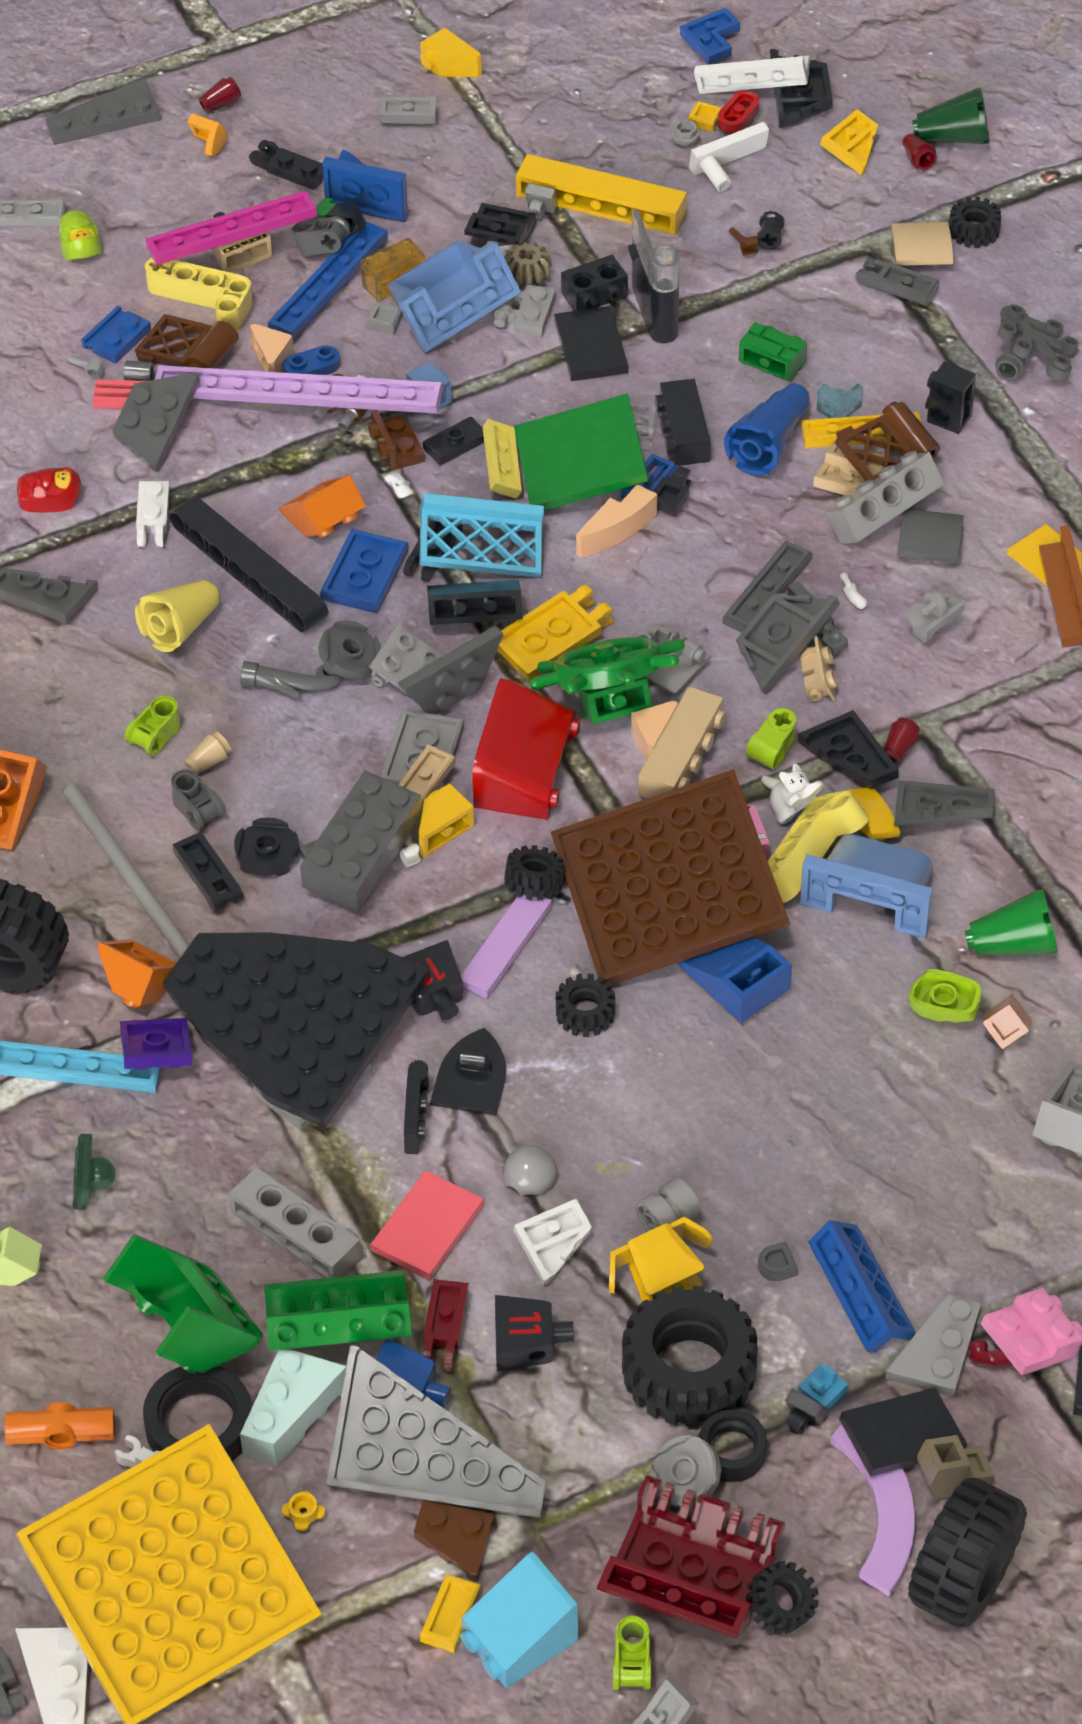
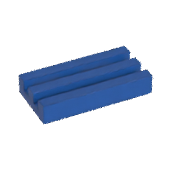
[621,453,678,499]

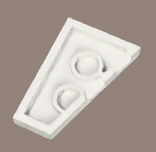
[15,1627,89,1724]

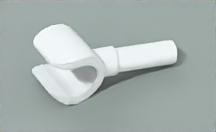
[399,835,421,868]

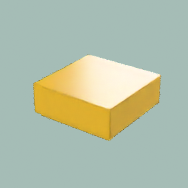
[687,101,722,132]

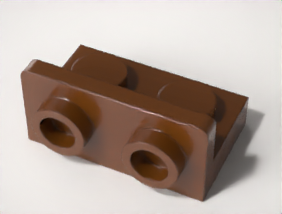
[368,410,425,471]

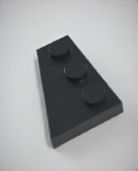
[797,710,899,789]

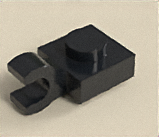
[653,466,691,516]

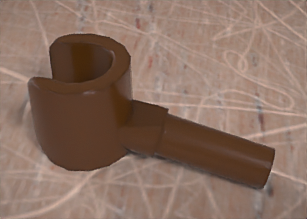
[729,227,758,255]

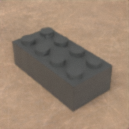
[300,770,422,912]

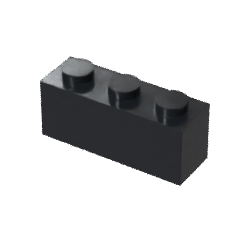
[655,378,710,466]
[427,580,522,625]

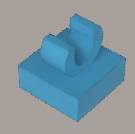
[798,1364,848,1412]

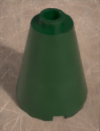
[912,88,990,144]

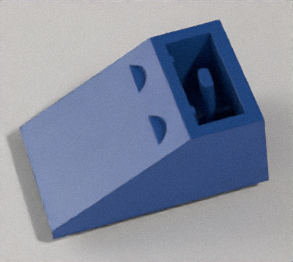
[677,937,792,1023]

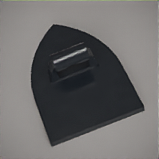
[430,1028,506,1116]

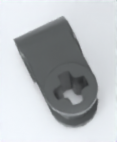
[292,216,350,257]
[171,769,226,831]

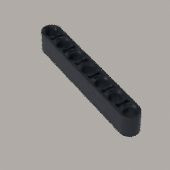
[169,496,329,632]

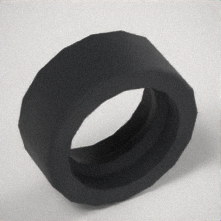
[698,1409,767,1482]

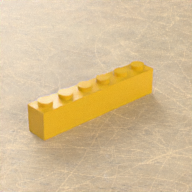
[516,154,687,235]

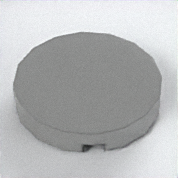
[650,1434,721,1507]

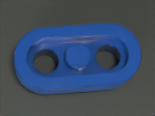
[284,345,340,375]

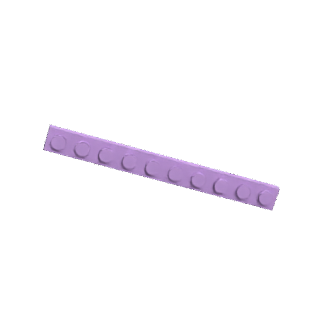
[155,365,443,414]

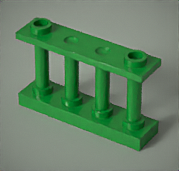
[264,1270,412,1351]

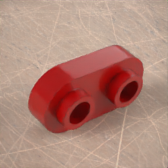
[718,91,759,134]

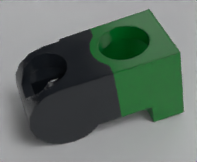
[311,198,366,235]

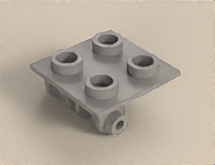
[369,624,443,694]
[645,624,711,695]

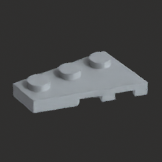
[885,1294,981,1397]

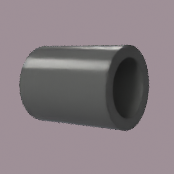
[124,360,154,381]

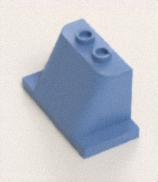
[387,240,521,352]
[800,834,933,938]

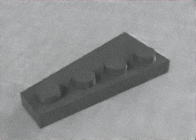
[46,78,161,145]

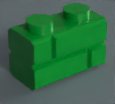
[738,322,807,382]

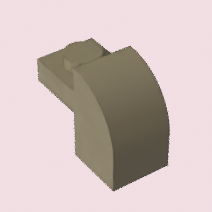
[917,1435,995,1498]

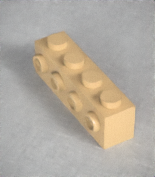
[638,686,726,799]

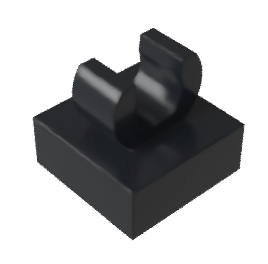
[785,1389,827,1435]

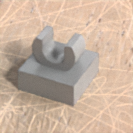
[525,183,558,221]

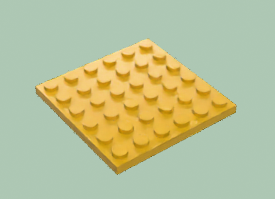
[16,1424,322,1724]

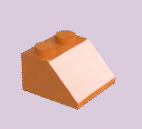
[278,474,366,538]

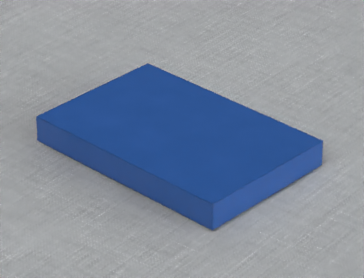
[322,157,408,223]
[320,529,409,614]

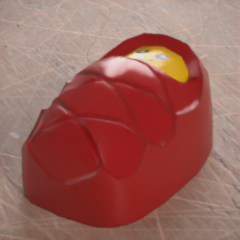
[17,467,82,513]

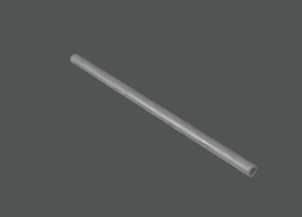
[63,784,189,959]

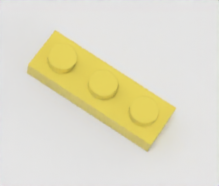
[483,419,522,499]

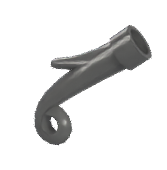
[240,661,343,700]

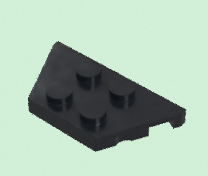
[770,49,832,128]

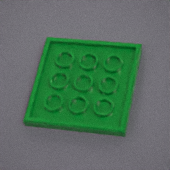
[514,393,649,511]

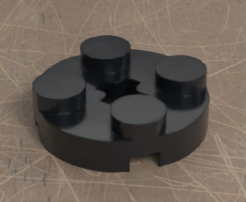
[234,817,299,876]

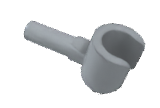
[68,356,104,380]

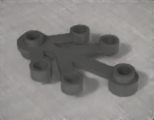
[997,304,1079,381]

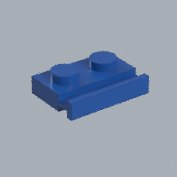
[81,306,151,364]

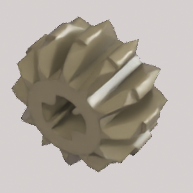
[504,241,552,288]

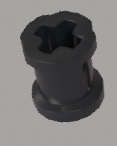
[757,211,785,250]

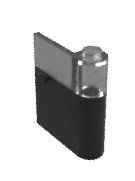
[628,209,680,344]

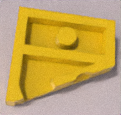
[820,109,878,175]

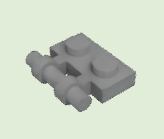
[494,281,556,337]

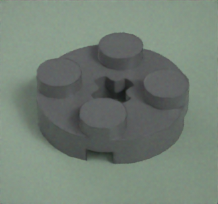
[318,620,381,679]

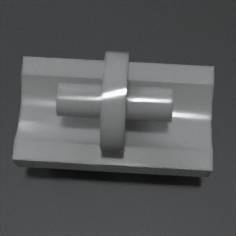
[904,587,966,643]

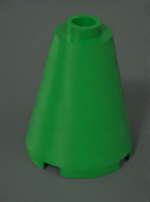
[964,889,1058,955]

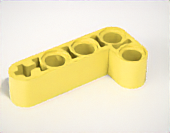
[145,258,253,331]
[768,791,869,903]

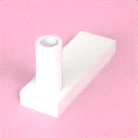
[689,122,769,192]

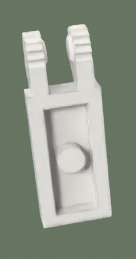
[136,481,170,547]

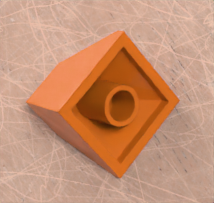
[97,939,177,1008]

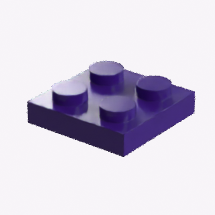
[120,1018,192,1070]

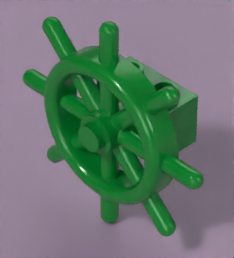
[530,635,685,724]

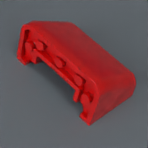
[472,678,581,820]

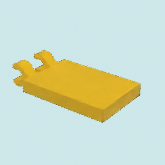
[497,584,614,682]

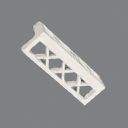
[694,55,810,94]

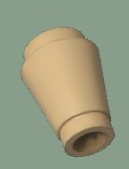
[184,731,232,774]

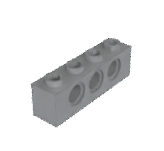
[826,451,945,544]
[229,1167,362,1278]

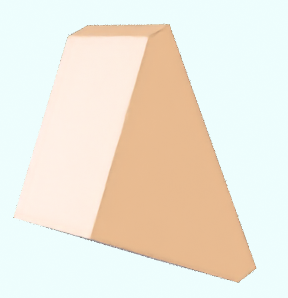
[250,324,294,373]
[631,701,679,761]

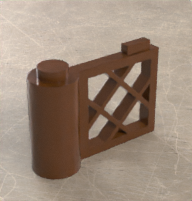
[135,314,239,369]
[835,401,940,481]

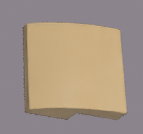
[891,222,953,266]
[813,440,891,495]

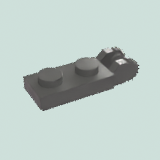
[855,258,940,306]

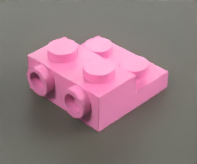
[981,1288,1082,1376]

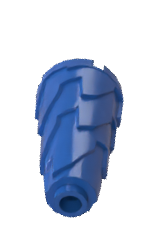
[724,383,810,476]

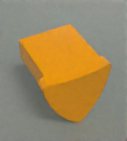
[187,113,228,157]

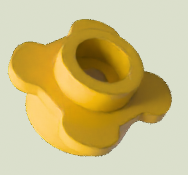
[282,1491,325,1531]

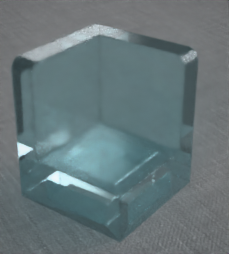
[816,383,863,418]

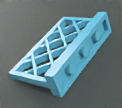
[419,493,544,578]

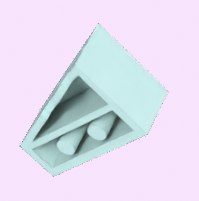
[240,1349,346,1467]

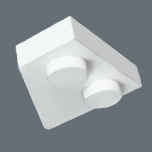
[513,1199,592,1286]

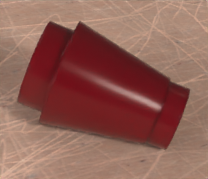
[198,77,241,113]
[902,133,937,170]
[884,717,920,766]

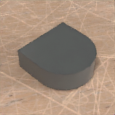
[758,1242,798,1281]

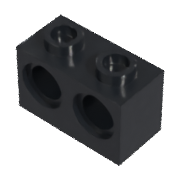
[561,254,628,311]
[925,362,976,434]

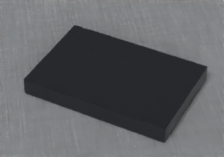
[554,306,628,381]
[839,1387,968,1477]

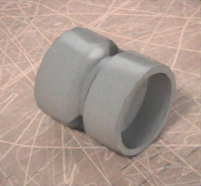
[635,1178,701,1232]

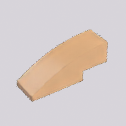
[576,484,657,558]

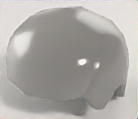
[502,1145,557,1196]

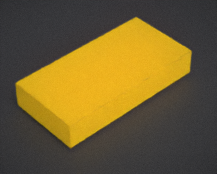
[420,1574,481,1653]

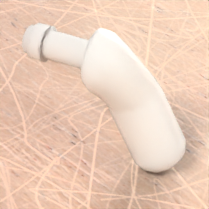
[840,572,867,609]

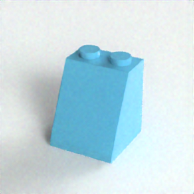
[460,1551,578,1689]

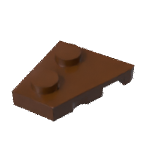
[414,1500,494,1582]

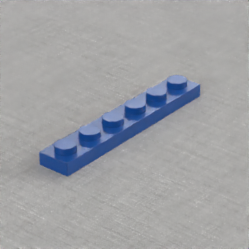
[268,221,388,340]

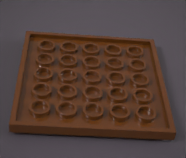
[551,769,790,985]

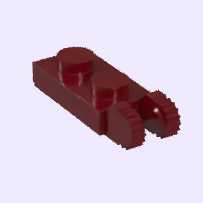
[423,1279,469,1372]

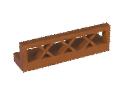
[1039,525,1082,648]

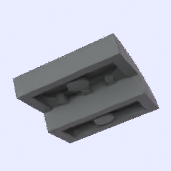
[897,509,964,562]

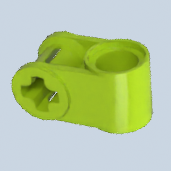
[124,696,181,756]
[745,708,797,770]
[613,1616,651,1691]

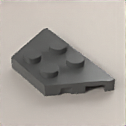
[112,373,200,472]
[736,593,840,695]
[398,626,503,715]

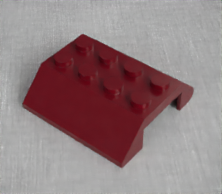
[597,1475,785,1639]

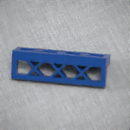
[808,1220,916,1353]

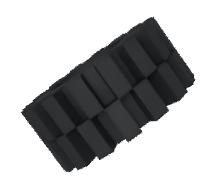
[949,196,1001,248]
[504,845,565,901]
[555,973,615,1037]
[746,1561,819,1634]

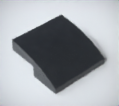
[464,203,536,246]

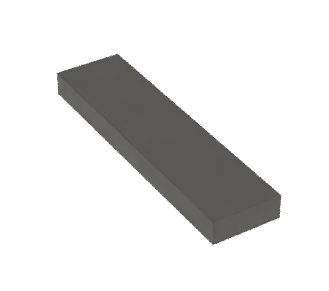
[723,540,812,633]

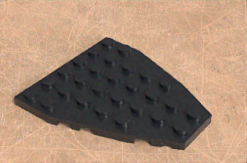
[163,932,430,1129]

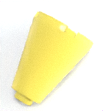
[135,580,219,652]

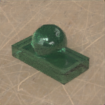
[72,1133,116,1210]

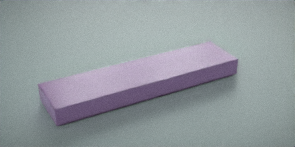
[461,894,552,999]

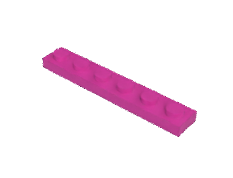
[145,191,317,265]

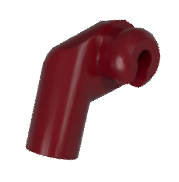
[968,1340,1014,1368]

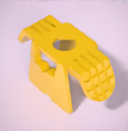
[609,1217,713,1302]

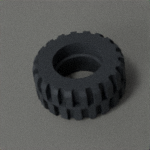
[0,879,69,993]
[622,1286,758,1426]
[908,1478,1027,1628]

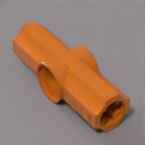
[4,1402,115,1450]

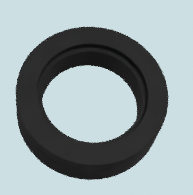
[143,1366,251,1461]

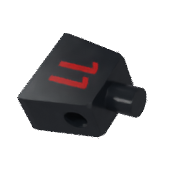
[403,940,463,1020]
[495,1295,574,1371]

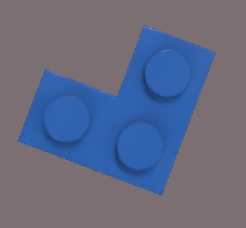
[680,7,740,65]

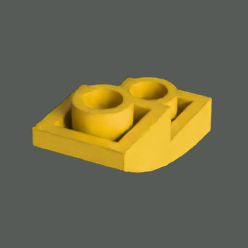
[844,787,900,841]

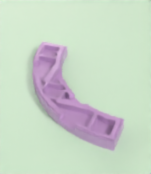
[830,1424,915,1597]

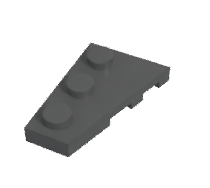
[0,568,98,624]
[894,780,995,826]

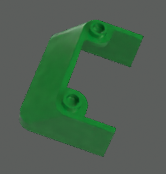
[102,1234,263,1374]

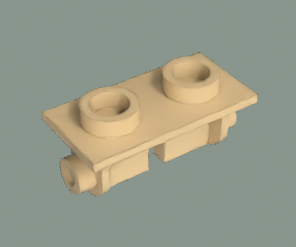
[800,636,838,702]

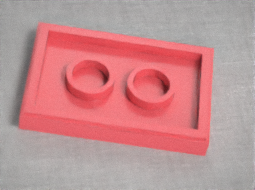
[370,1170,484,1281]

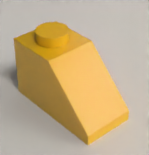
[420,28,482,77]
[419,783,474,858]

